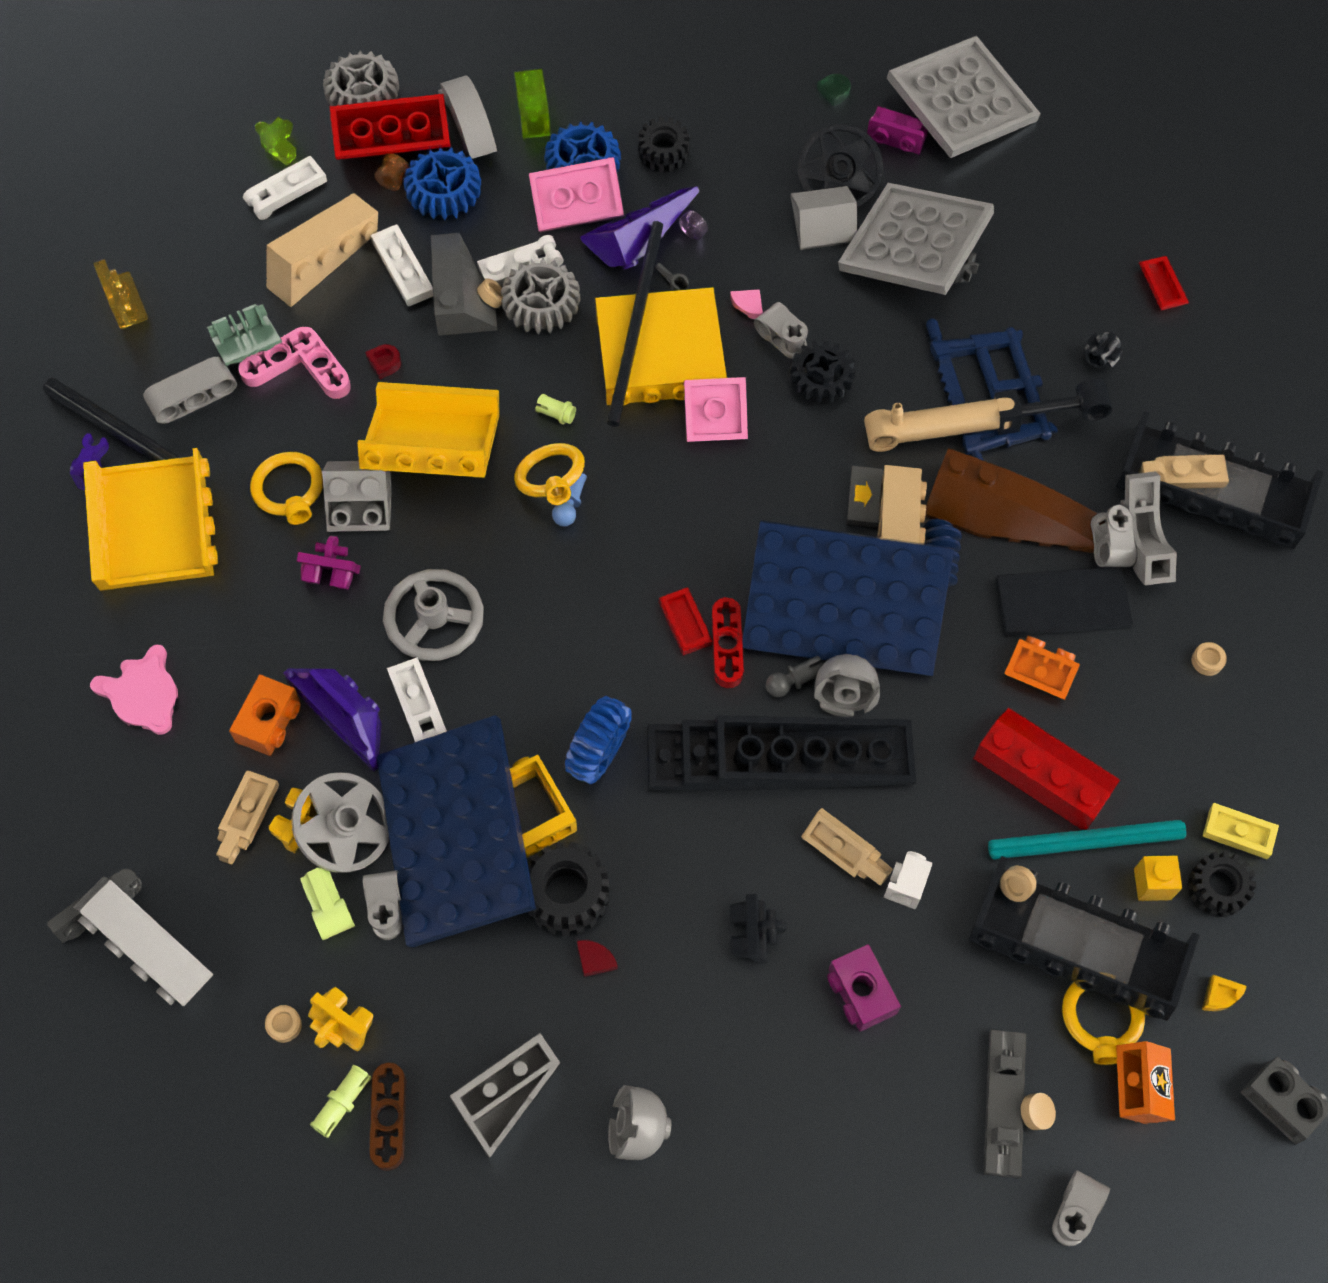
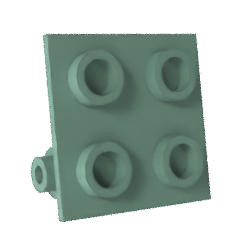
[207,303,282,366]

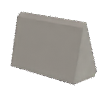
[790,186,857,250]

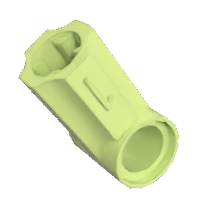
[300,868,355,940]

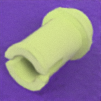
[535,394,576,425]

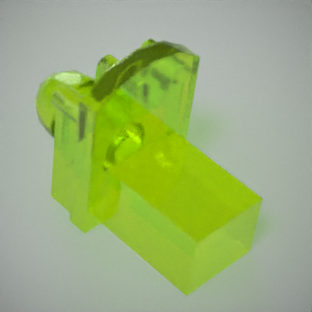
[255,117,296,166]

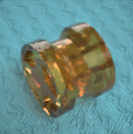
[375,154,410,191]

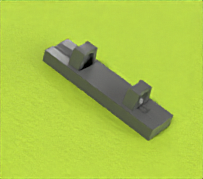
[983,1029,1026,1179]

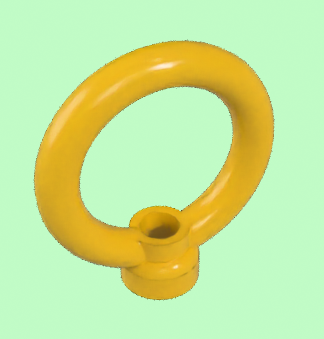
[514,443,585,505]
[250,452,323,525]
[1062,973,1145,1065]

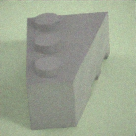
[450,1033,560,1158]

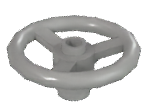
[383,569,484,661]

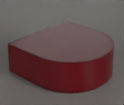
[365,344,401,380]

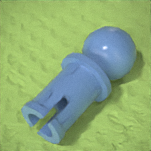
[552,472,587,527]

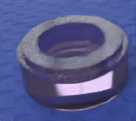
[679,210,708,240]

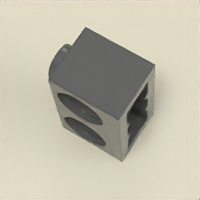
[1240,1056,1328,1145]

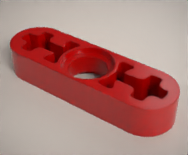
[712,597,744,688]

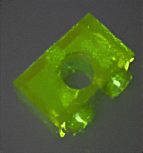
[514,69,551,139]

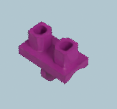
[297,535,361,590]

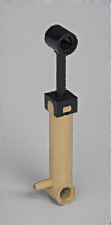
[864,378,1112,452]

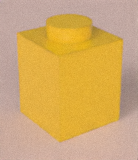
[1134,856,1182,901]

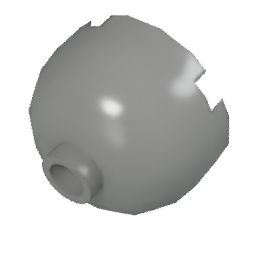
[814,654,880,717]
[608,1085,672,1160]

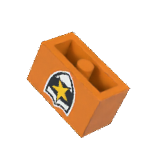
[1116,1041,1175,1124]

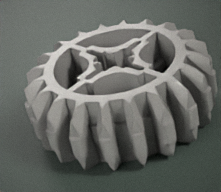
[323,50,400,106]
[501,258,581,335]

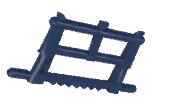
[926,318,1058,461]

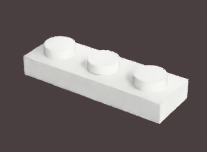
[371,224,433,307]

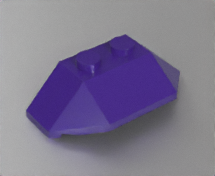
[283,669,382,772]

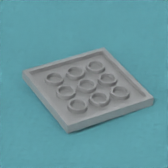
[886,36,1041,158]
[838,183,994,295]

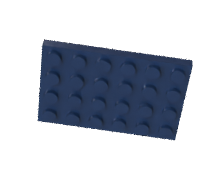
[742,520,954,676]
[377,715,536,948]

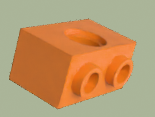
[229,674,301,756]

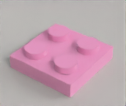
[684,377,748,442]

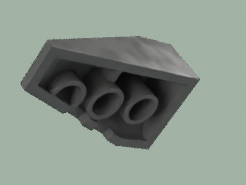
[431,233,497,336]

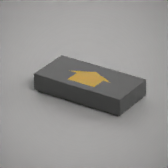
[846,466,882,528]

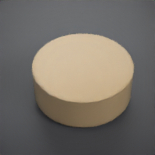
[477,279,503,308]
[1191,642,1227,676]
[1000,865,1036,902]
[265,1005,302,1043]
[1021,1093,1056,1130]

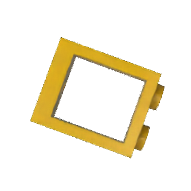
[510,754,577,858]

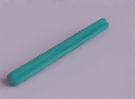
[988,820,1187,860]

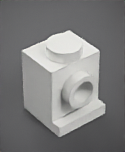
[883,851,933,909]

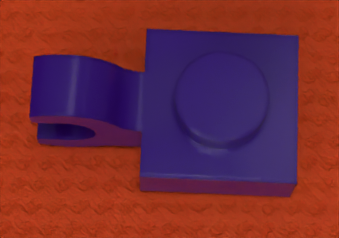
[70,433,109,491]

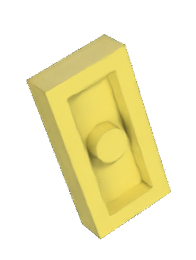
[1202,803,1279,859]

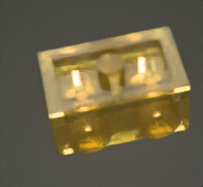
[93,259,148,329]

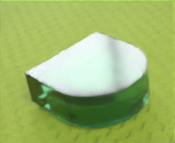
[817,74,851,106]

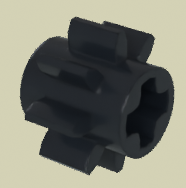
[1083,332,1123,368]

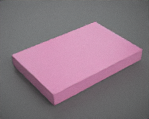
[529,157,624,232]

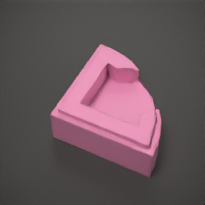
[730,289,763,319]

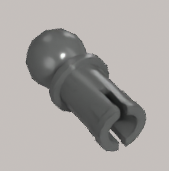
[765,655,823,698]

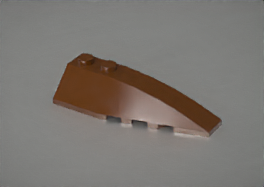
[925,448,1105,553]

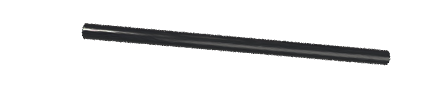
[607,221,663,427]

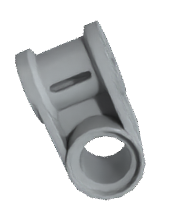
[754,302,808,359]
[1091,505,1137,567]
[363,870,403,940]
[1052,1170,1110,1246]

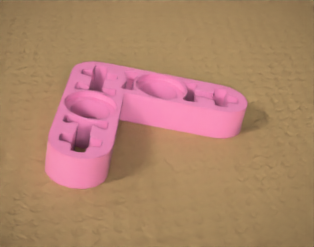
[238,327,351,399]

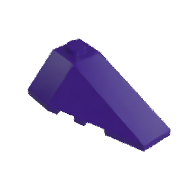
[580,186,699,269]

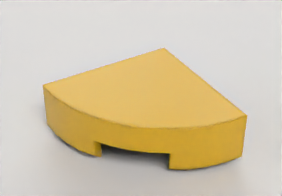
[1202,975,1247,1011]

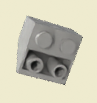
[322,461,391,532]

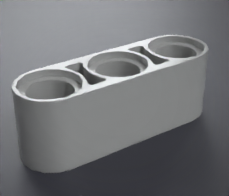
[143,357,237,424]

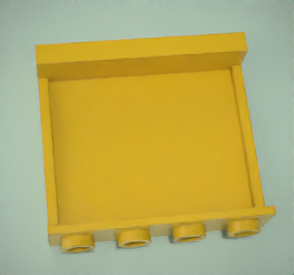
[595,287,727,406]
[357,382,499,478]
[83,448,218,591]

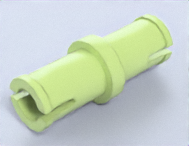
[310,1065,372,1138]

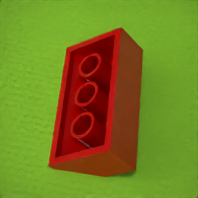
[329,94,451,160]
[973,708,1120,830]

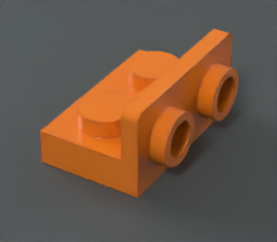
[1004,635,1080,700]

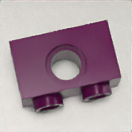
[827,944,901,1032]

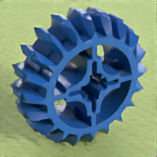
[544,121,621,172]
[403,147,482,220]
[565,696,632,784]

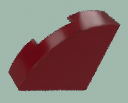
[577,940,618,977]

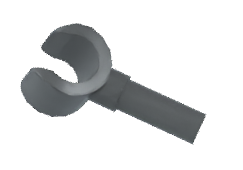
[655,263,688,291]

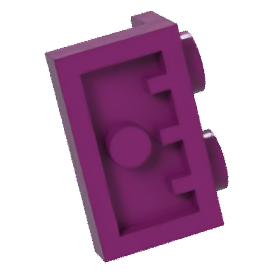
[867,106,929,155]

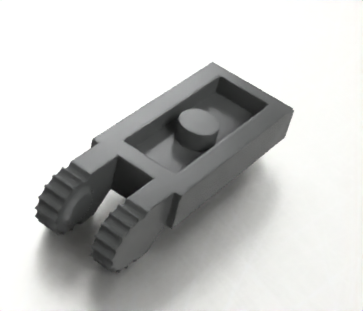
[47,868,143,943]

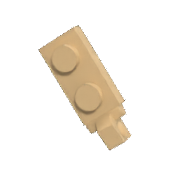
[1138,455,1229,489]
[216,770,279,865]
[801,808,893,885]

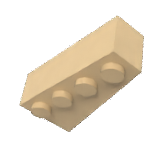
[267,193,378,307]
[877,465,927,544]

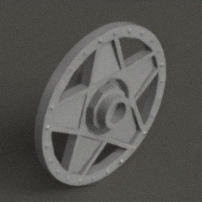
[291,772,389,873]

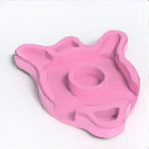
[90,645,179,735]

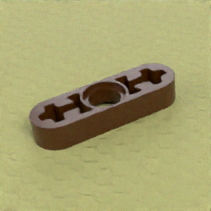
[370,1062,406,1171]

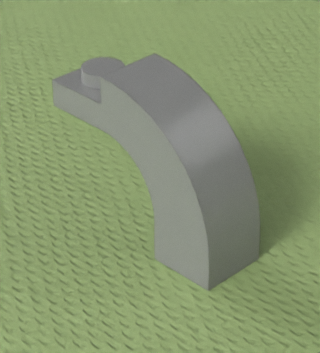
[438,75,497,159]
[1121,471,1177,585]

